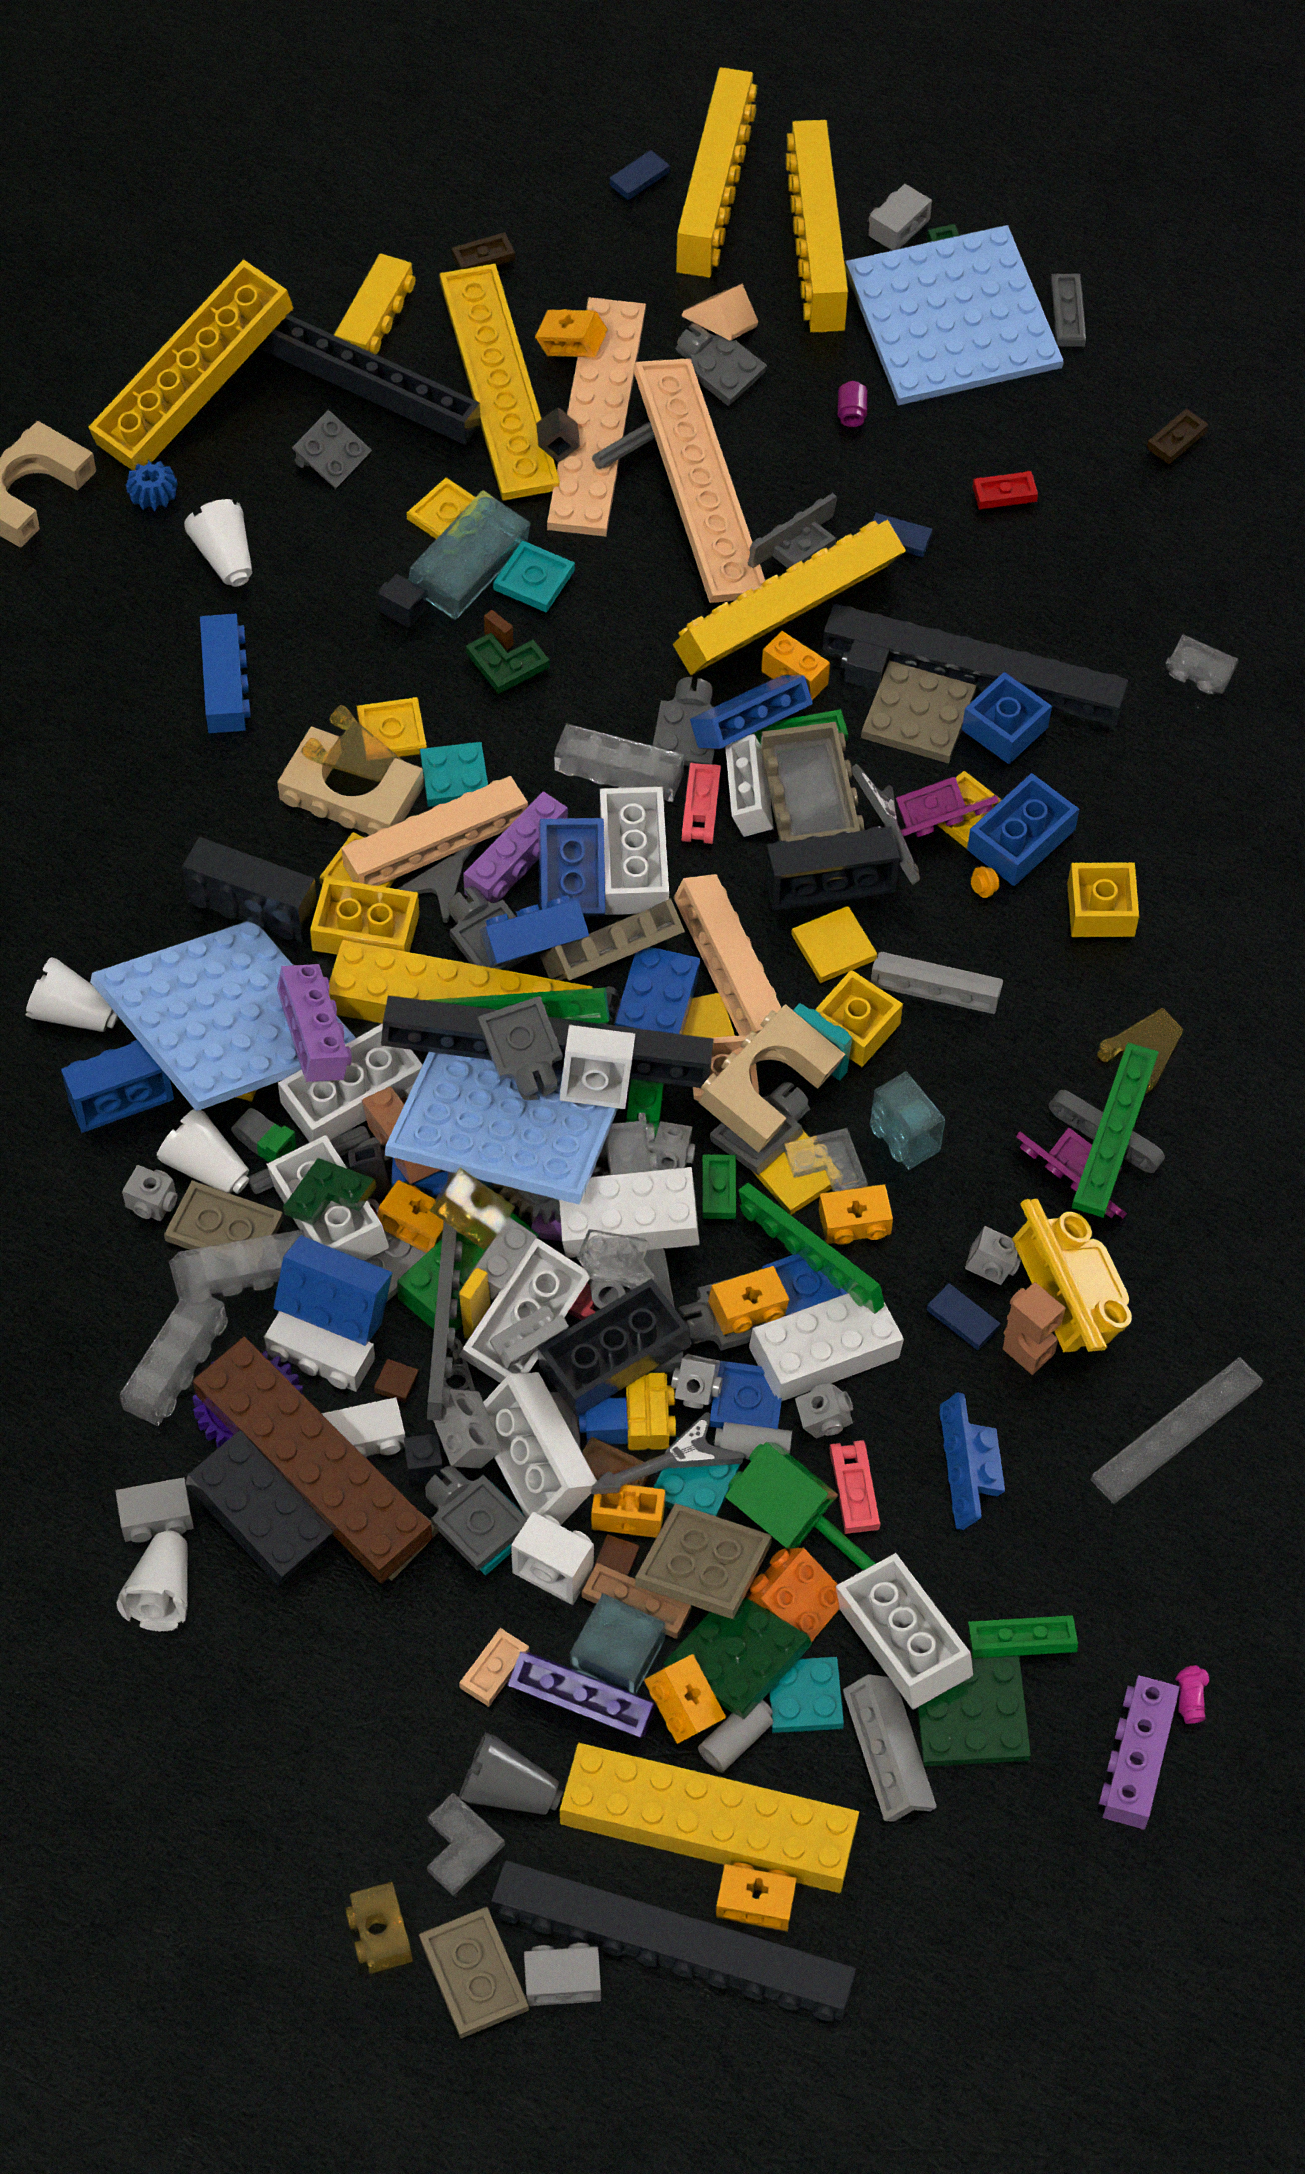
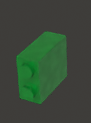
[725,1442,838,1549]

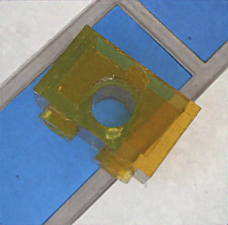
[429,1168,514,1250]
[345,1882,412,1974]

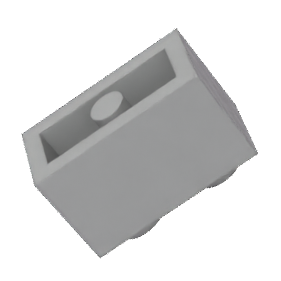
[869,184,932,251]
[465,1217,537,1299]
[115,1477,194,1542]
[524,1943,601,2006]

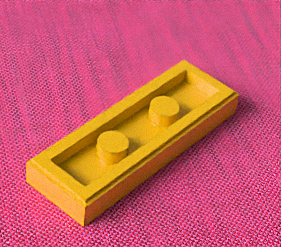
[459,1267,491,1340]

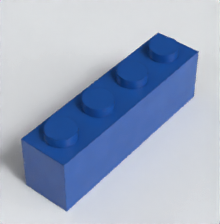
[200,614,251,733]
[690,675,813,749]

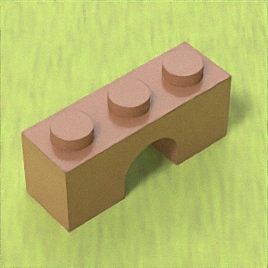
[361,1086,440,1184]
[1003,1282,1065,1375]

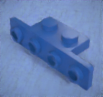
[940,1392,1005,1530]

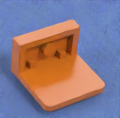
[745,1548,840,1641]

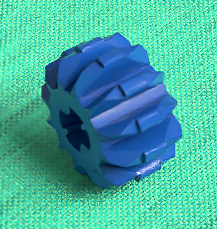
[126,460,177,511]

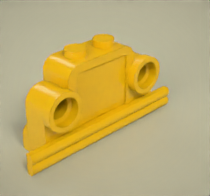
[1012,1199,1132,1352]

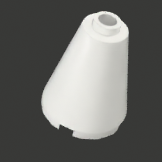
[184,499,252,587]
[25,957,118,1032]
[157,1109,249,1194]
[117,1530,188,1631]

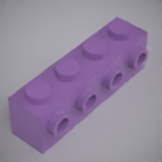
[463,792,568,903]
[277,964,352,1082]
[1099,1675,1180,1830]

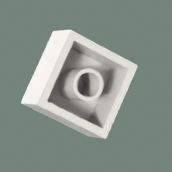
[559,1025,635,1109]
[511,1512,594,1605]

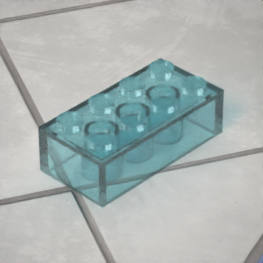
[408,490,531,620]

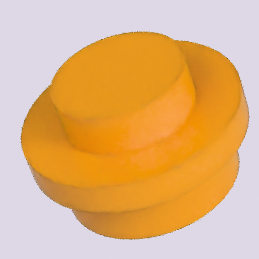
[971,866,999,898]

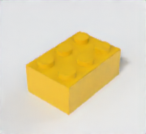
[310,877,420,955]

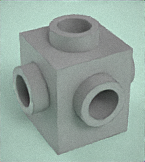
[647,1121,696,1171]
[122,1165,178,1221]
[965,1226,1021,1285]
[671,1354,723,1409]
[795,1383,853,1438]

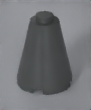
[459,1732,563,1815]

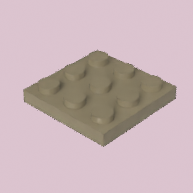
[861,661,977,763]
[635,1503,772,1619]

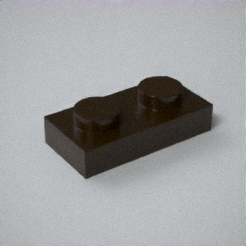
[452,232,515,270]
[1147,409,1209,464]

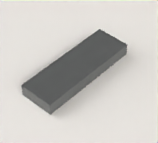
[1051,274,1086,347]

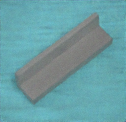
[871,952,1003,1014]
[843,1674,937,1822]

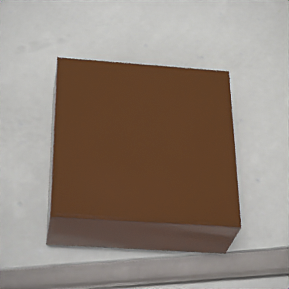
[484,610,513,651]
[374,1359,419,1403]
[595,1534,640,1576]

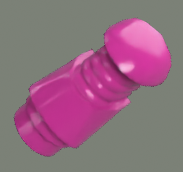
[1175,1665,1209,1724]

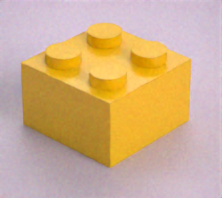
[1068,863,1139,937]
[815,970,903,1067]

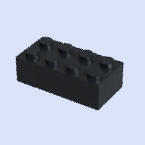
[765,826,900,911]
[182,837,317,943]
[537,1278,691,1417]
[185,1430,334,1586]

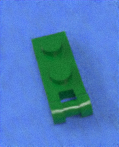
[626,1079,664,1140]

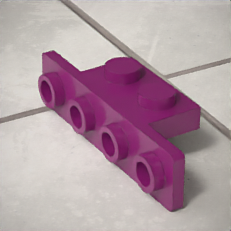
[895,776,999,840]
[1016,1127,1127,1218]

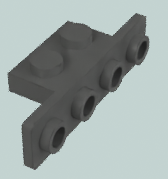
[748,493,837,568]

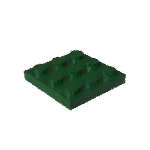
[664,1597,812,1720]
[917,1656,1031,1767]

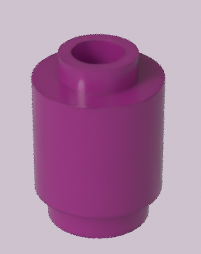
[838,381,867,427]

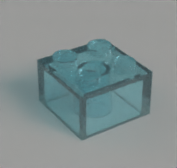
[870,1071,945,1170]
[570,1593,666,1694]

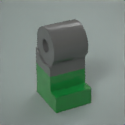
[231,1108,297,1163]

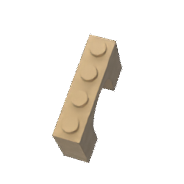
[0,421,96,548]
[278,726,424,836]
[699,1004,845,1153]

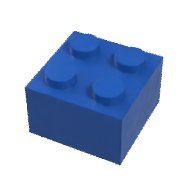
[962,672,1052,764]

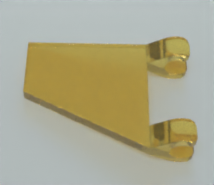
[301,705,403,782]
[1097,1008,1183,1094]

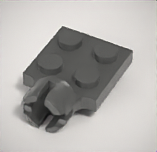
[676,324,767,406]
[651,677,716,766]
[448,886,536,971]
[477,996,563,1100]
[710,1082,810,1175]
[678,1276,766,1351]
[425,1466,527,1571]

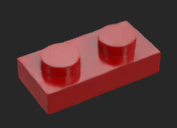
[973,471,1038,509]

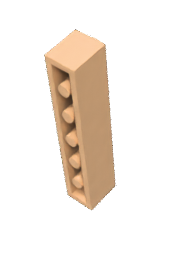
[342,776,528,886]
[673,874,781,1036]

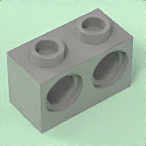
[433,1389,502,1468]

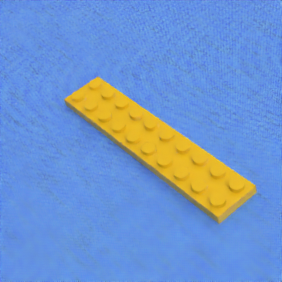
[440,264,560,501]

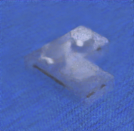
[784,1128,868,1192]
[427,1793,505,1896]

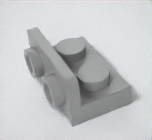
[490,1305,569,1369]

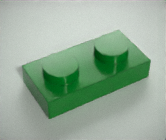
[702,1155,736,1219]

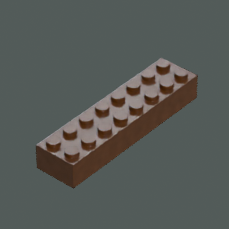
[193,1337,433,1584]

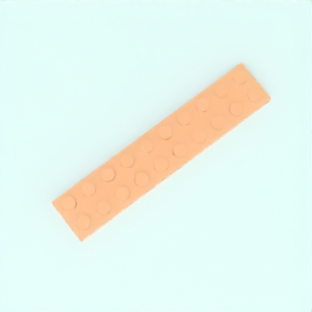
[547,298,646,536]
[633,359,765,603]

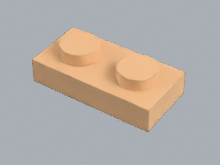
[460,1628,529,1706]

